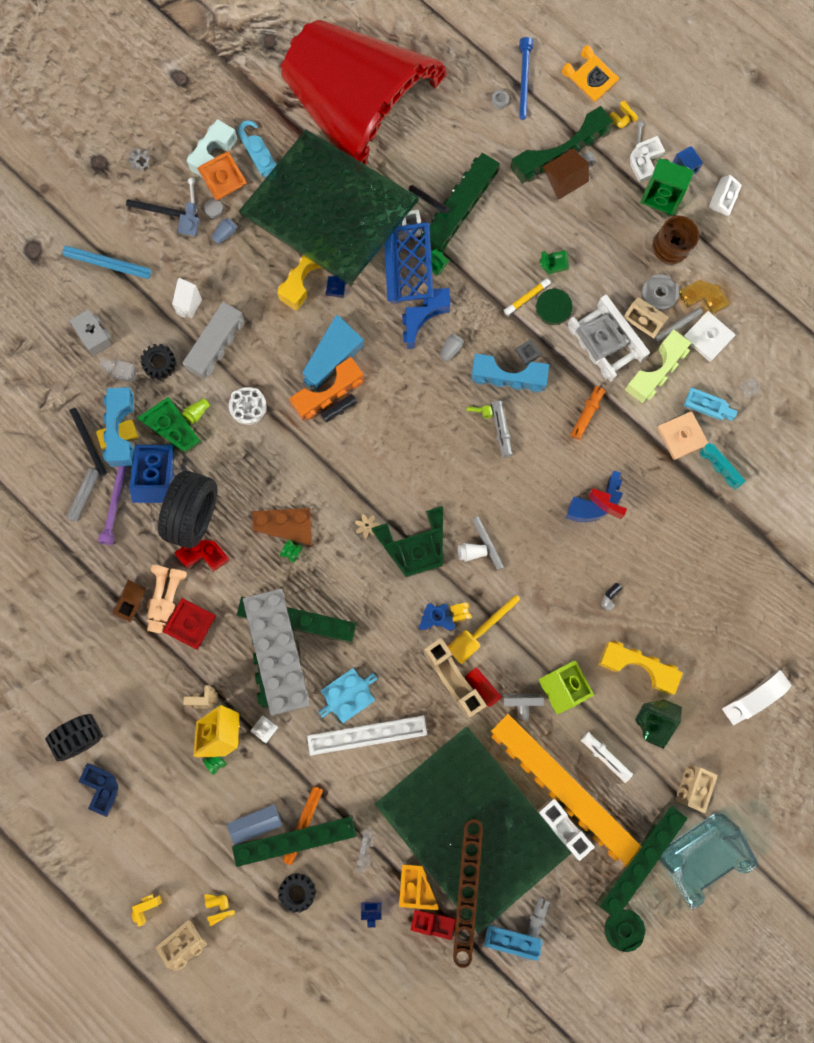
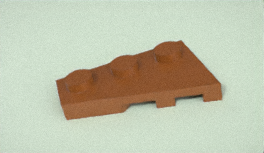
[252,508,312,547]

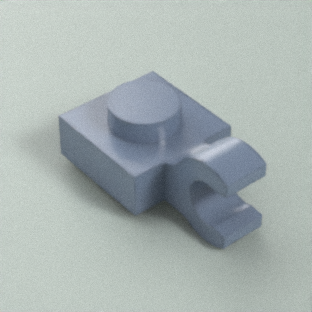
[177,202,200,236]

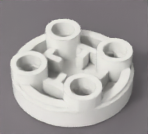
[229,387,267,425]

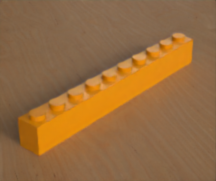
[490,714,640,869]

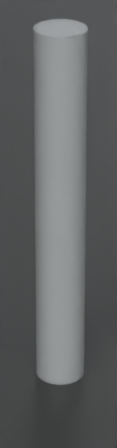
[654,307,703,342]
[472,516,504,571]

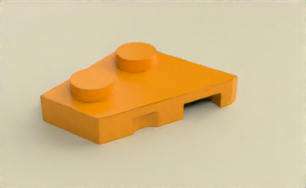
[399,864,438,910]

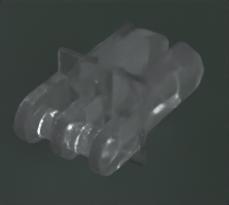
[99,357,138,381]

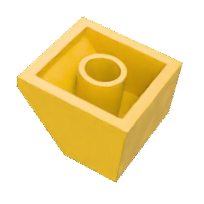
[193,705,240,758]

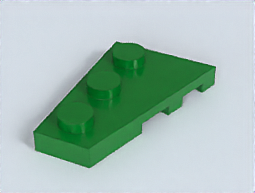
[137,397,201,453]

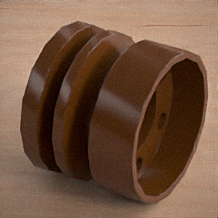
[652,215,699,265]

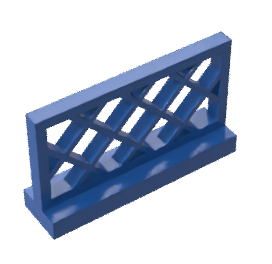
[384,222,433,304]

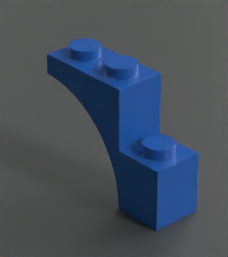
[402,288,450,349]

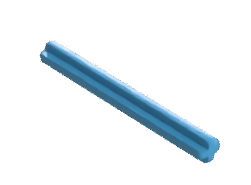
[62,246,151,279]

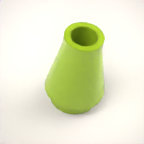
[182,398,210,425]

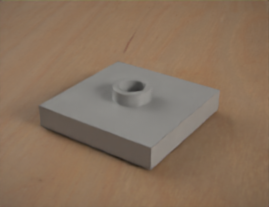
[576,314,627,361]

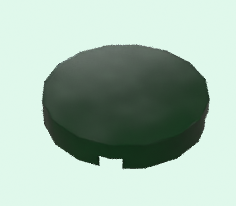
[535,289,573,325]
[604,909,646,952]

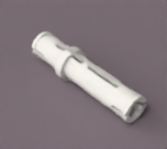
[581,732,633,783]

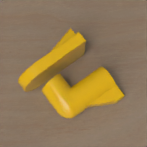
[609,100,638,129]
[204,894,235,927]

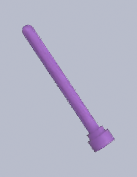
[98,466,127,545]

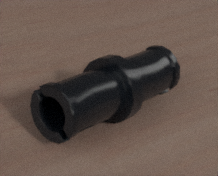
[320,393,358,423]

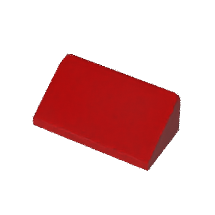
[465,667,502,707]

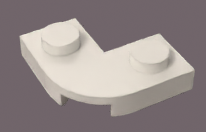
[630,136,665,183]

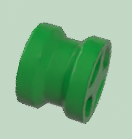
[280,540,303,563]
[202,756,227,775]

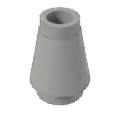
[439,333,464,362]

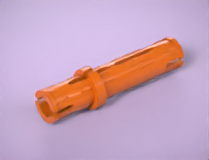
[570,386,606,440]

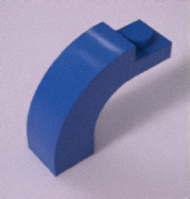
[565,471,623,522]

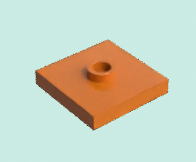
[197,151,247,201]

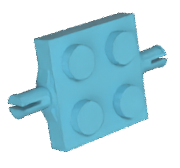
[318,668,378,723]

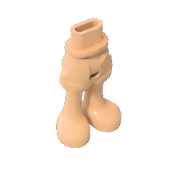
[147,565,187,634]

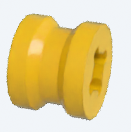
[450,603,472,622]

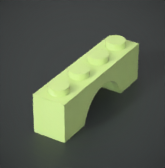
[625,329,691,403]

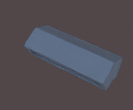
[227,805,282,845]

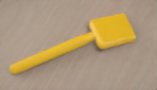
[447,595,520,664]

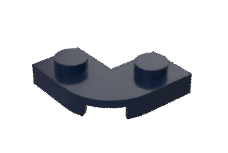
[78,763,119,817]

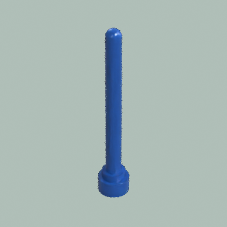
[519,37,533,120]

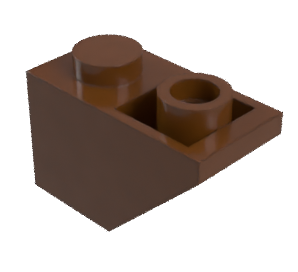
[110,580,146,623]

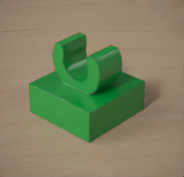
[425,249,450,276]

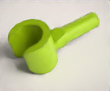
[466,405,493,418]

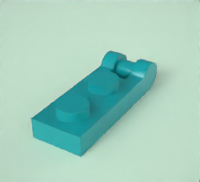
[700,443,746,490]

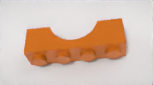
[289,357,364,421]

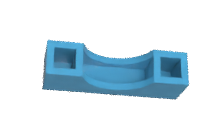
[471,354,549,393]
[103,387,134,467]

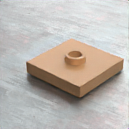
[657,411,708,460]

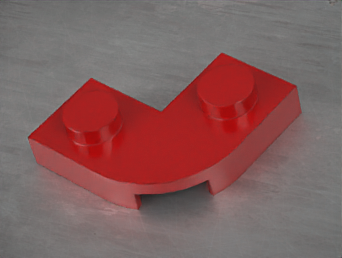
[174,540,229,572]

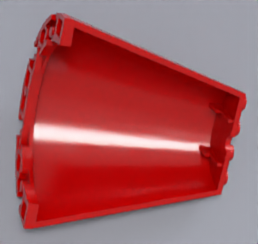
[280,20,446,176]

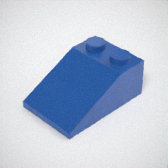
[129,445,174,503]

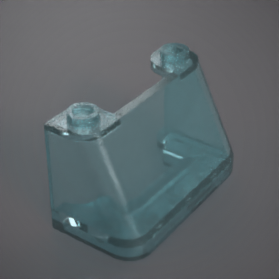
[659,813,759,911]

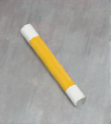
[504,278,551,316]

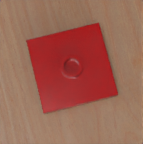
[163,598,217,650]

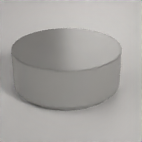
[491,90,509,109]
[204,199,223,219]

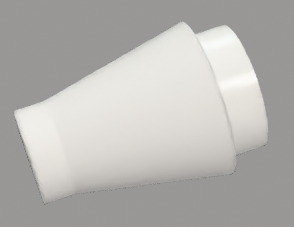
[458,543,487,562]

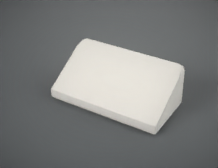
[709,175,742,216]

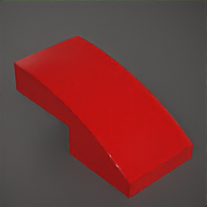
[588,488,627,519]
[410,909,456,940]

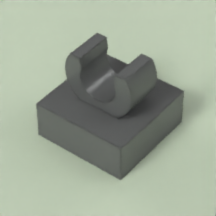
[515,339,541,366]

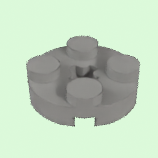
[641,274,679,312]

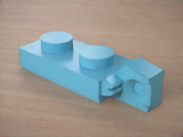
[683,388,738,421]

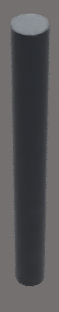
[126,199,198,218]
[69,408,107,476]

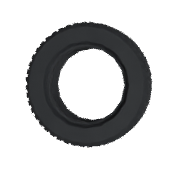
[158,470,218,549]

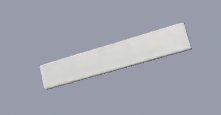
[307,715,427,756]

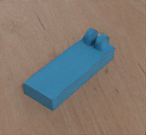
[484,925,543,961]

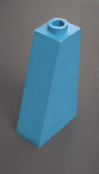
[302,315,364,391]

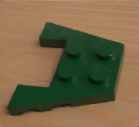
[371,506,443,578]

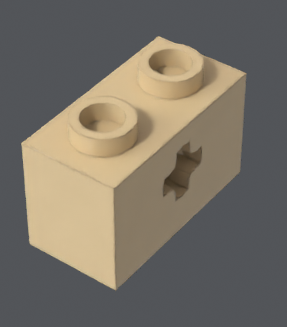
[624,297,669,338]

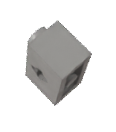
[69,309,112,356]

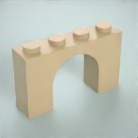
[423,638,487,719]

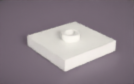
[683,311,735,362]

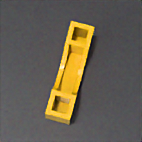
[277,236,340,311]
[598,640,683,696]

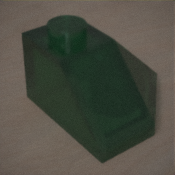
[635,699,682,749]

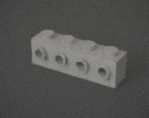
[183,302,244,380]

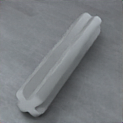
[66,468,99,522]

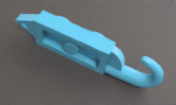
[238,120,278,182]

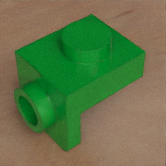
[539,250,569,275]

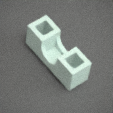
[187,119,238,177]

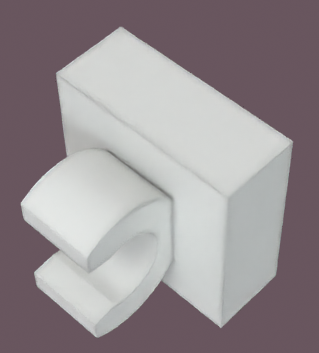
[251,715,279,743]

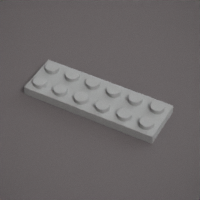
[243,589,310,715]

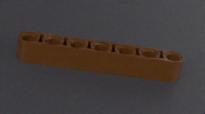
[453,818,483,968]

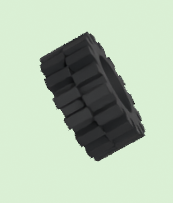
[140,344,176,380]
[278,873,316,913]

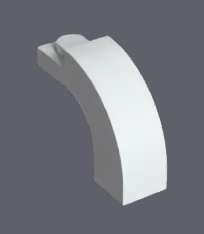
[722,670,792,726]

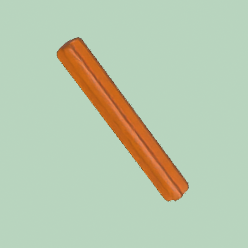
[283,786,323,865]

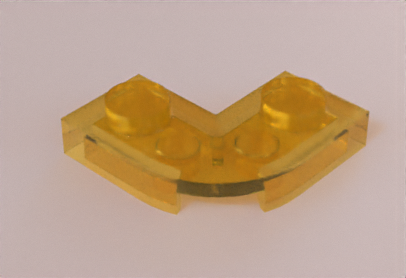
[679,280,730,315]

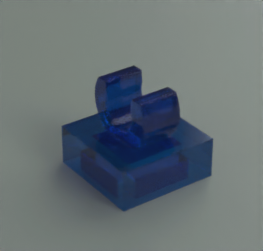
[325,276,347,298]
[361,902,382,928]

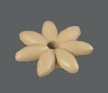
[355,514,380,539]

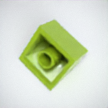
[538,660,594,715]

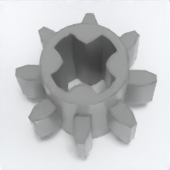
[127,147,151,171]

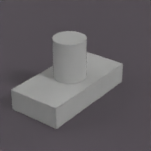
[502,694,544,720]

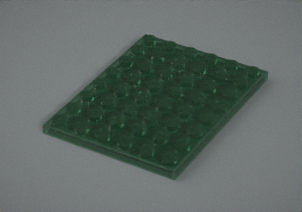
[239,129,419,286]
[375,726,571,934]

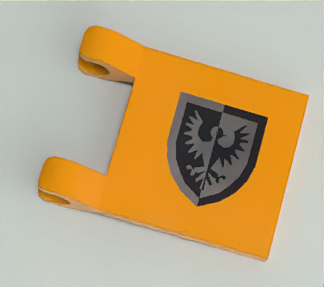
[561,45,620,102]

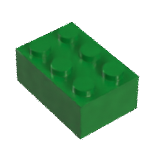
[640,158,694,216]

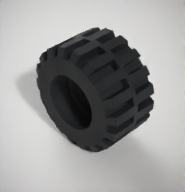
[45,714,103,761]

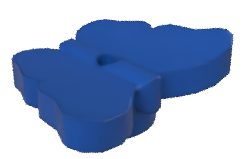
[419,604,455,631]

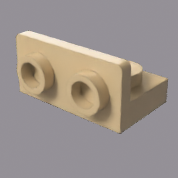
[183,685,218,709]
[675,764,718,813]
[155,920,208,971]

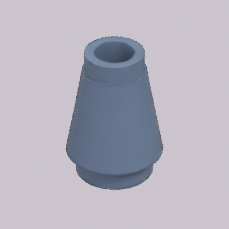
[211,217,238,245]

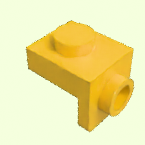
[131,894,162,927]

